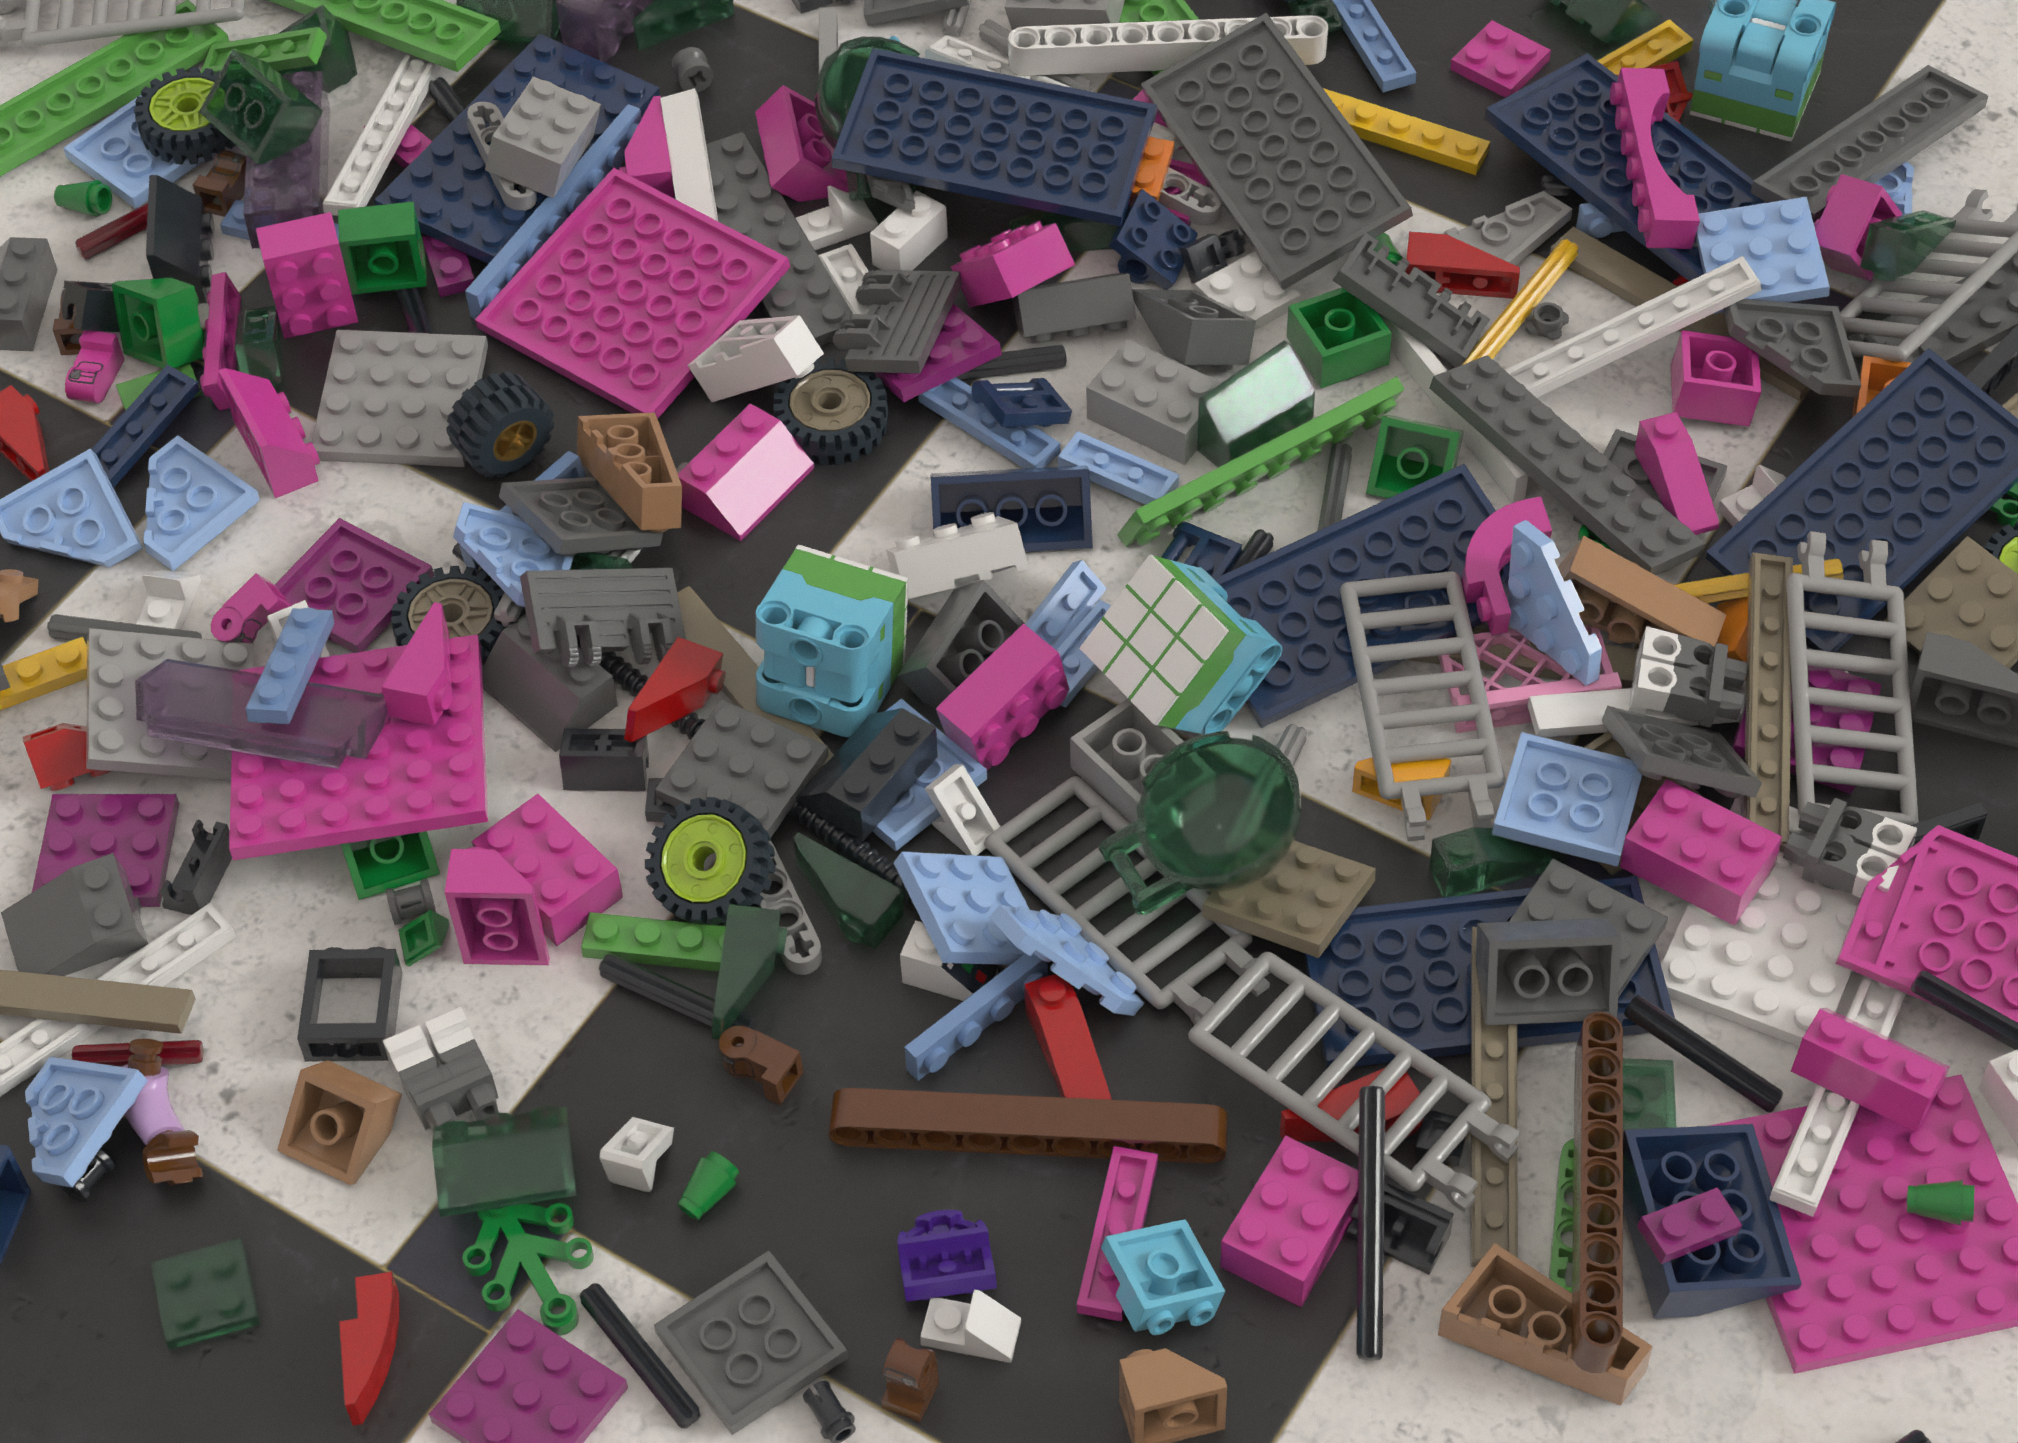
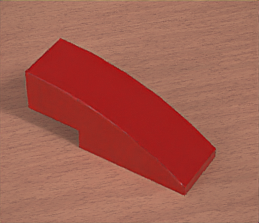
[339,1271,399,1426]

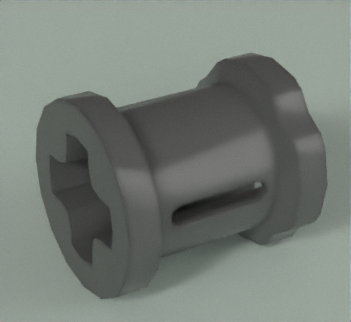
[385,878,436,926]

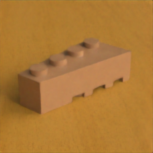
[577,412,682,532]
[1558,536,1726,647]
[1438,1243,1653,1406]

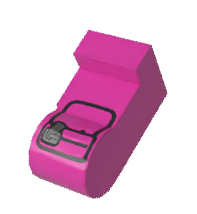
[65,331,125,404]
[210,573,292,643]

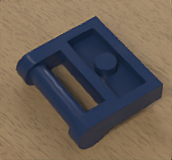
[971,378,1072,428]
[1161,522,1242,579]

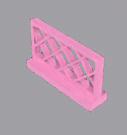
[1438,625,1622,733]

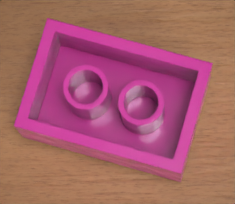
[256,212,358,339]
[951,221,1075,307]
[936,623,1070,770]
[1620,779,1782,926]
[471,794,623,946]
[1220,1136,1358,1307]

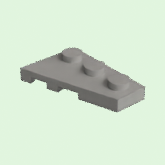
[1443,191,1573,265]

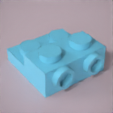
[1101,1219,1225,1335]

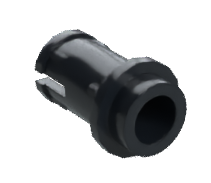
[803,1381,856,1443]

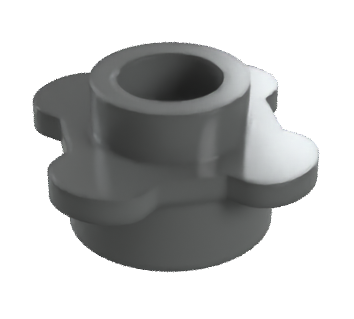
[1525,302,1569,340]

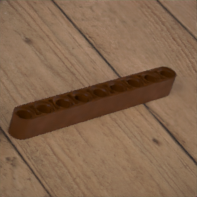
[1571,1012,1623,1373]
[828,1088,1228,1163]

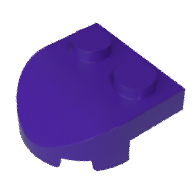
[897,1210,997,1302]

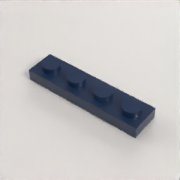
[91,364,200,488]

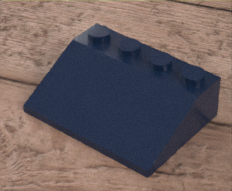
[1623,1124,1802,1319]

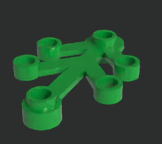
[462,1186,594,1335]

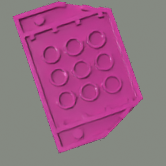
[1835,825,2018,1023]

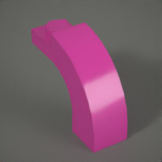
[1462,496,1552,636]

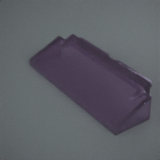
[135,659,389,769]

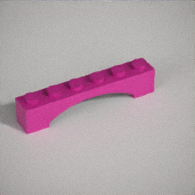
[1610,68,1700,249]

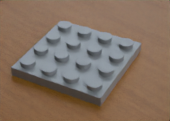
[312,330,488,467]
[86,628,255,780]

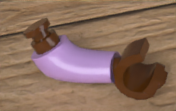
[122,1039,203,1186]

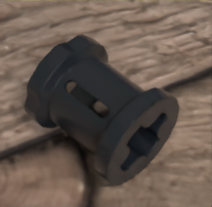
[58,1149,115,1202]

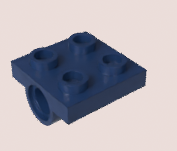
[1108,189,1198,290]

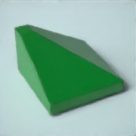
[398,910,449,967]

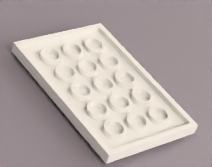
[1661,794,1860,1047]

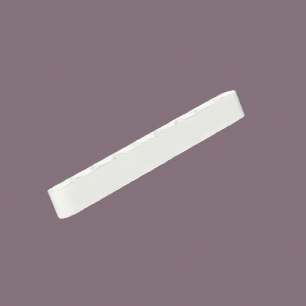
[1008,16,1328,76]

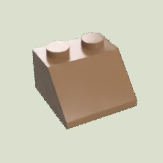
[277,1060,402,1185]
[1119,1348,1227,1443]

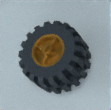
[446,371,555,478]

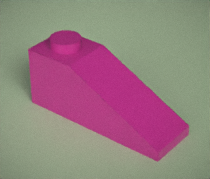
[619,96,675,198]
[1634,412,1719,535]
[381,602,453,725]

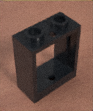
[297,947,403,1062]

